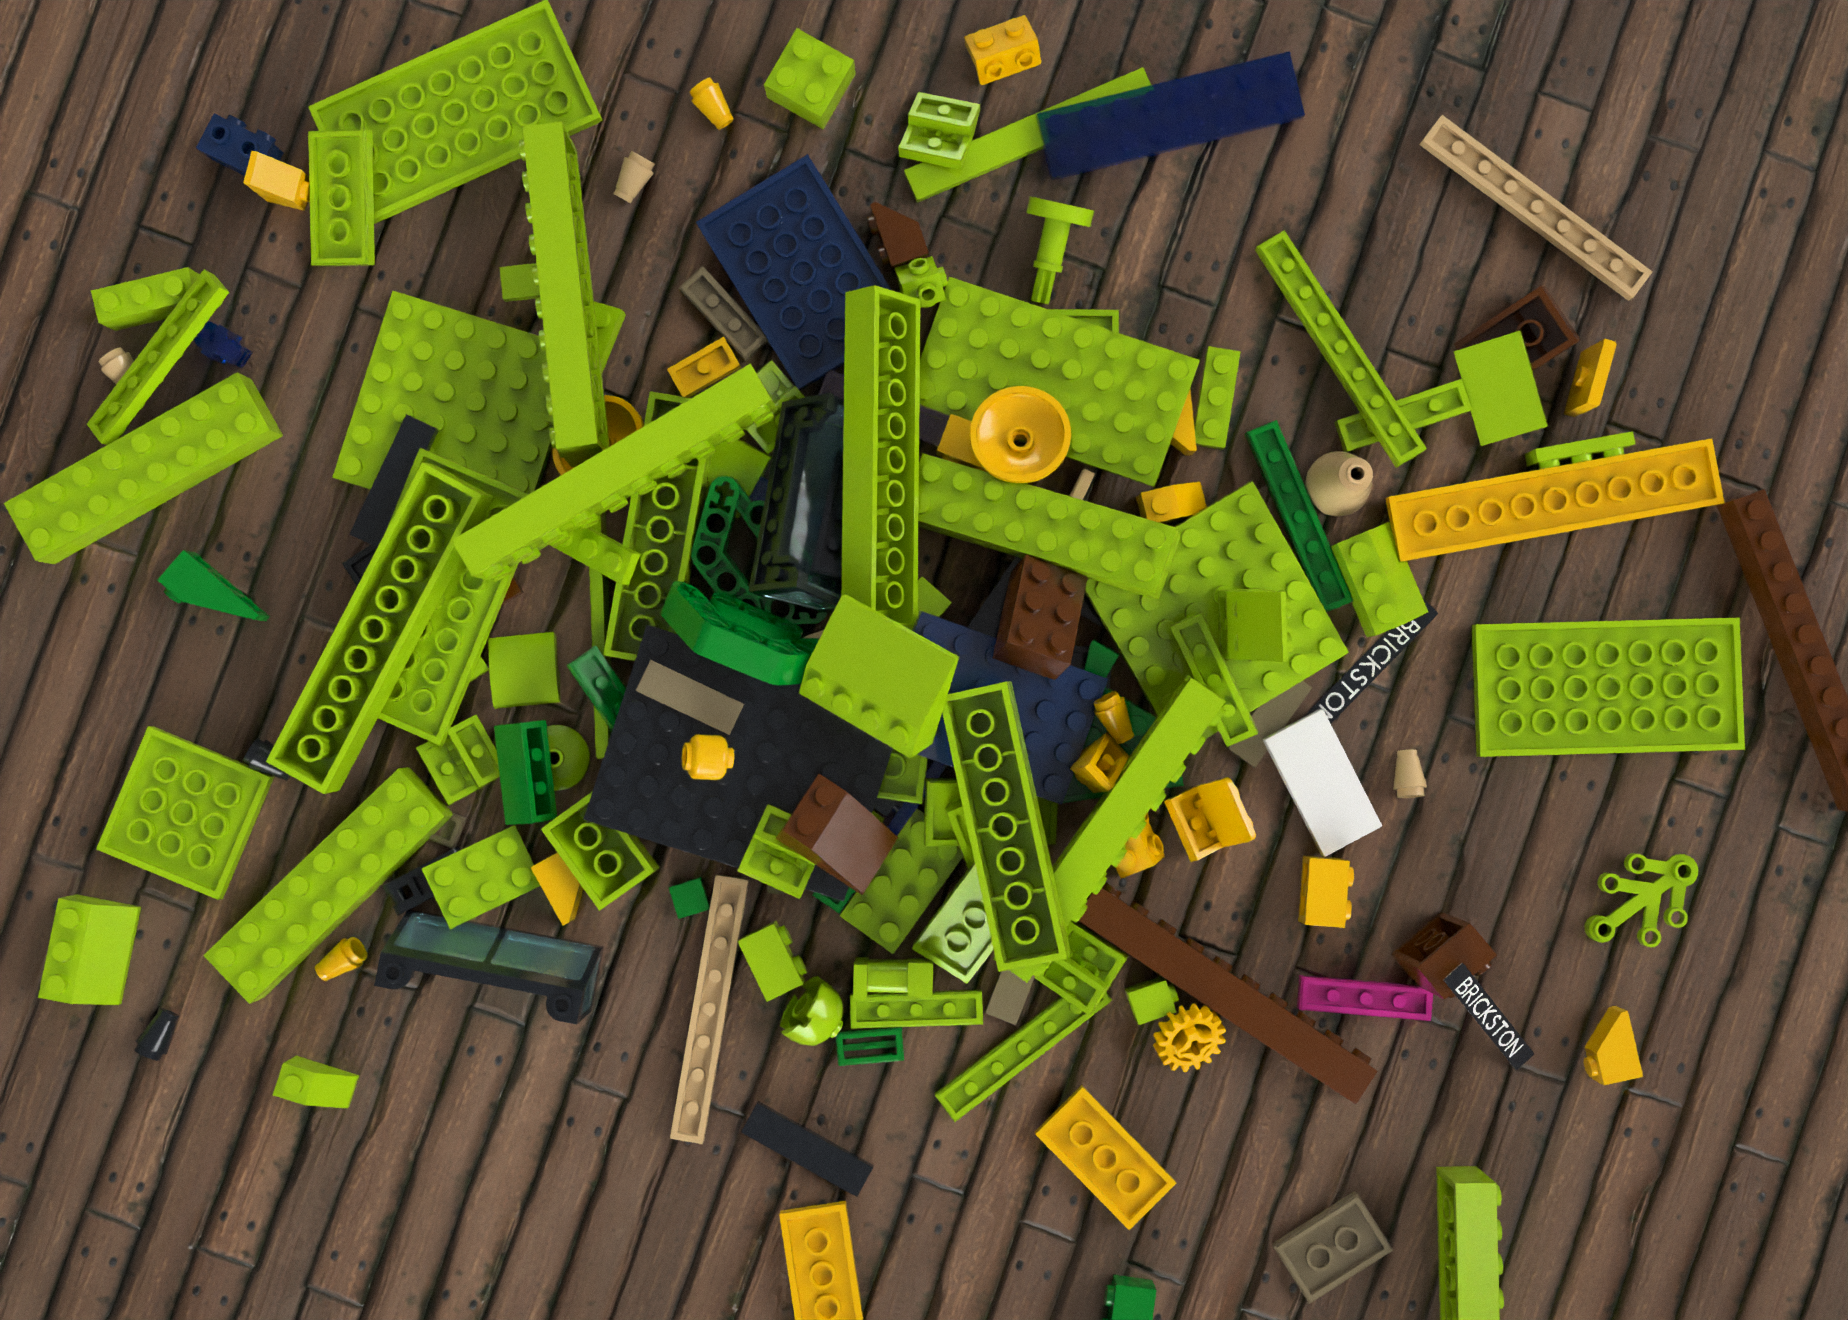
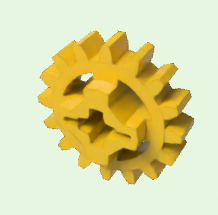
[1153,1003,1226,1072]

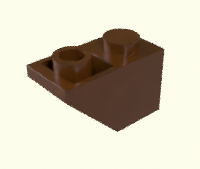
[866,202,929,274]

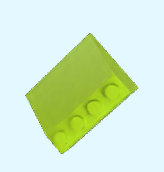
[799,594,959,758]

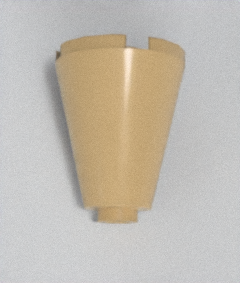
[1305,451,1373,517]

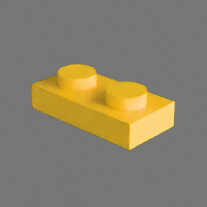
[667,337,741,398]

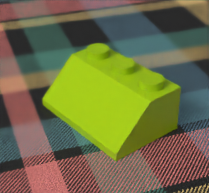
[1331,522,1428,637]
[541,791,660,911]
[38,894,141,1005]

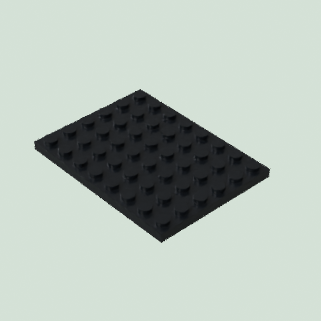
[583,625,893,901]

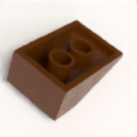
[1454,286,1581,371]
[776,774,898,895]

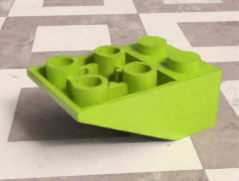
[1218,588,1292,662]

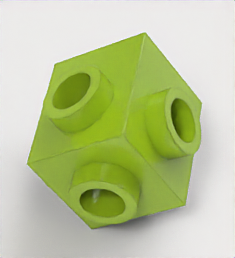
[895,256,948,308]

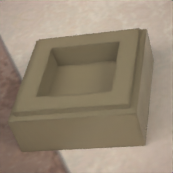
[429,813,467,849]

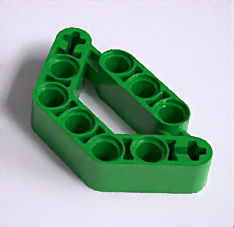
[691,476,828,624]
[660,581,819,685]

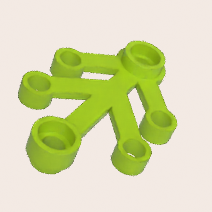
[1584,853,1698,947]

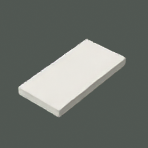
[1262,709,1382,857]

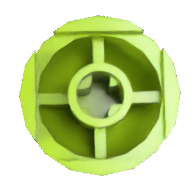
[780,976,843,1046]

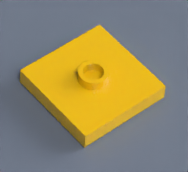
[1564,339,1617,417]

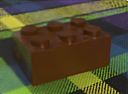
[993,555,1088,680]
[1391,912,1497,1000]

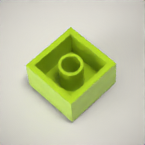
[764,28,856,130]

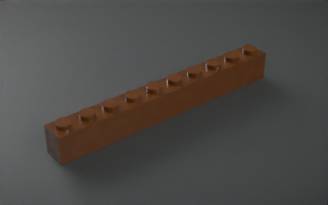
[1716,489,1848,811]
[1079,882,1378,1105]

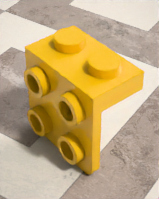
[1164,777,1256,862]

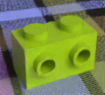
[737,920,807,1002]

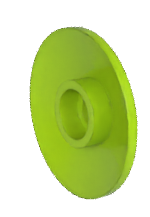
[547,725,590,791]

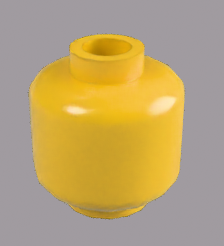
[682,734,734,780]

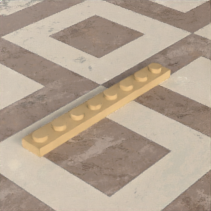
[1419,115,1652,301]
[670,874,749,1144]

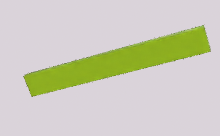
[904,67,1156,203]
[1255,230,1427,468]
[589,511,612,759]

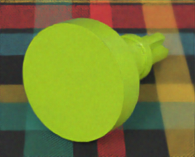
[1026,196,1094,304]

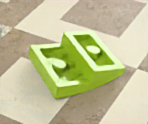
[898,92,980,170]
[745,360,805,454]
[705,439,772,518]
[488,632,561,709]
[416,715,500,806]
[737,804,815,899]
[1035,920,1129,1015]

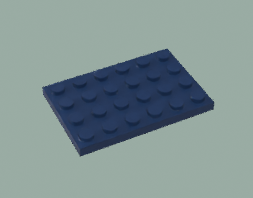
[696,154,891,391]
[873,611,1108,805]

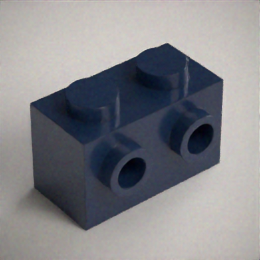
[196,113,284,176]

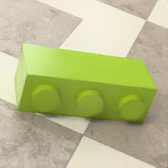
[91,267,200,331]

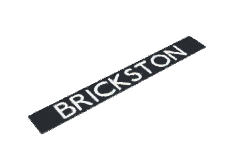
[1302,597,1438,724]
[1444,963,1534,1070]

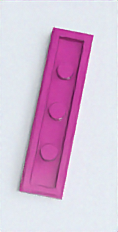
[1297,975,1433,1021]

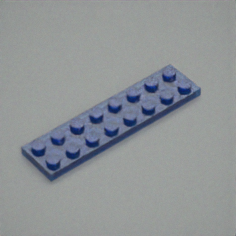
[1036,51,1305,181]

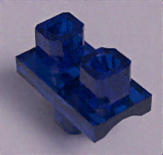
[194,321,253,368]

